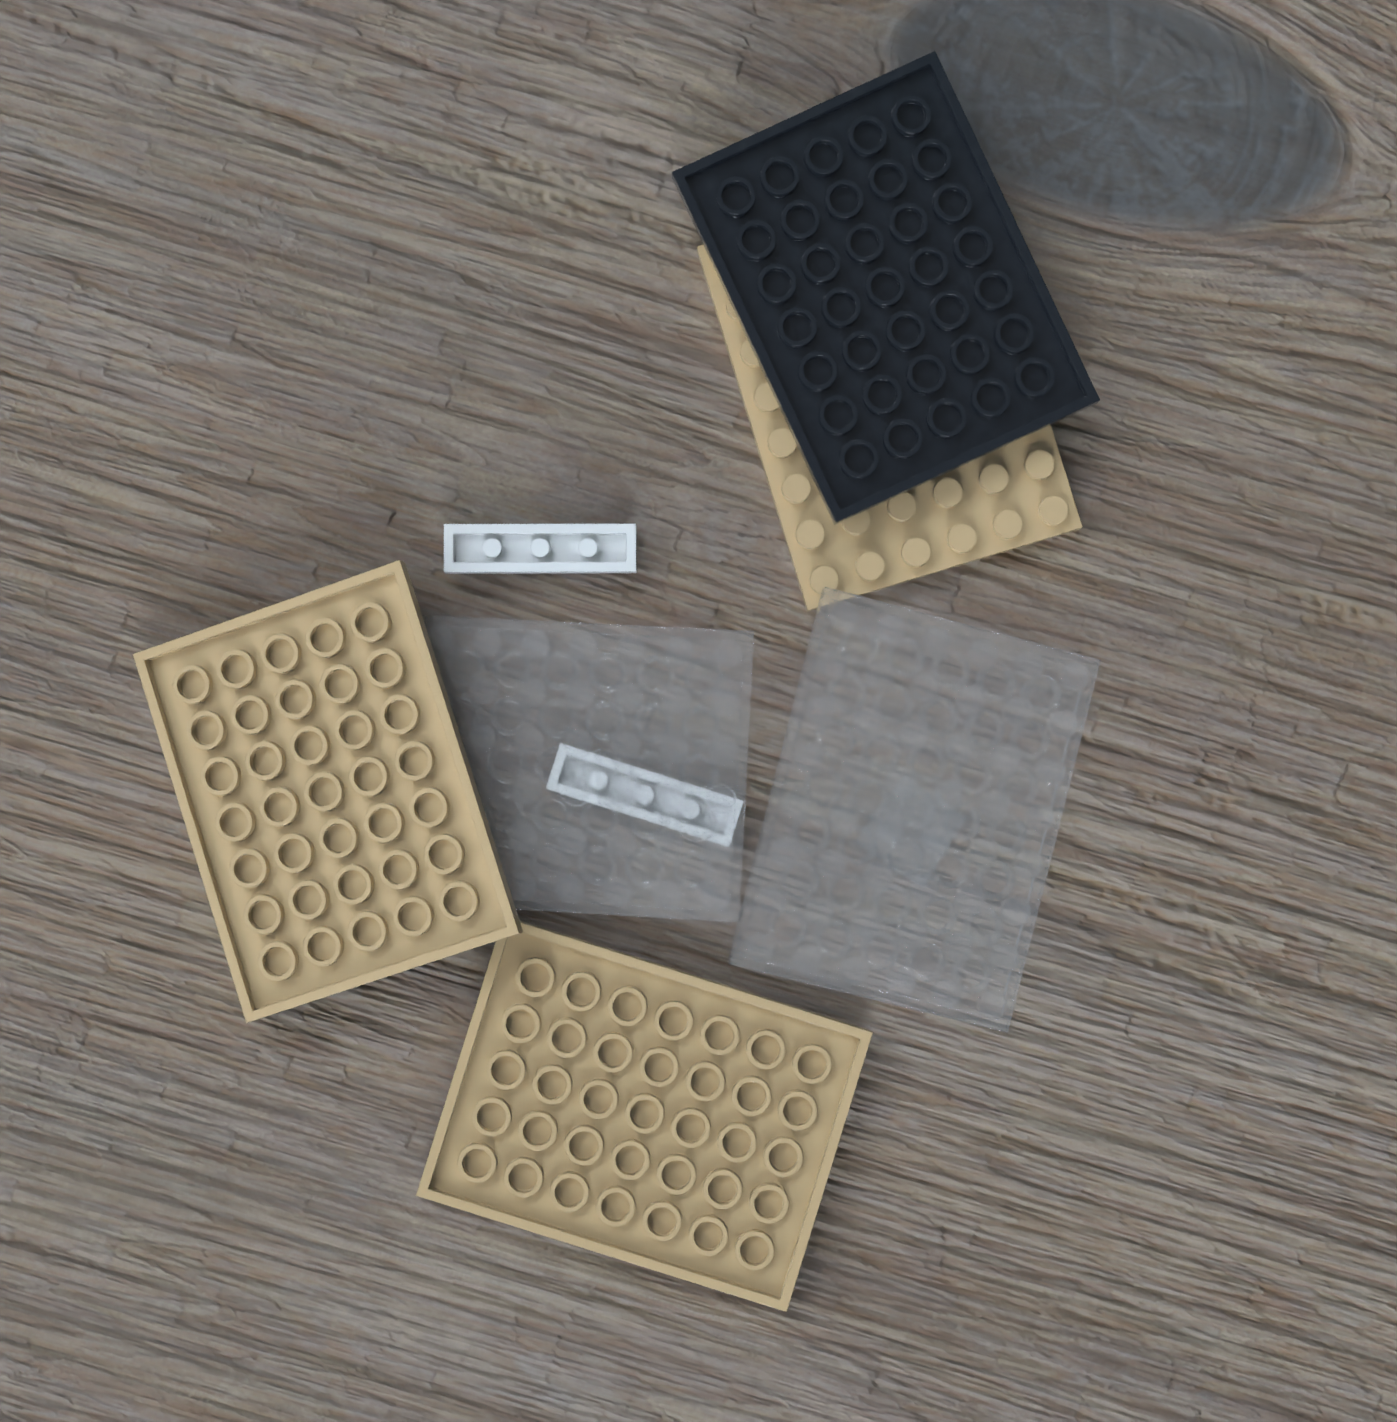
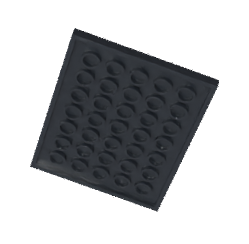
[672,51,1100,525]

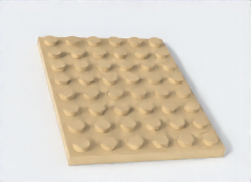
[697,245,1082,612]
[133,560,523,1023]
[416,920,873,1312]

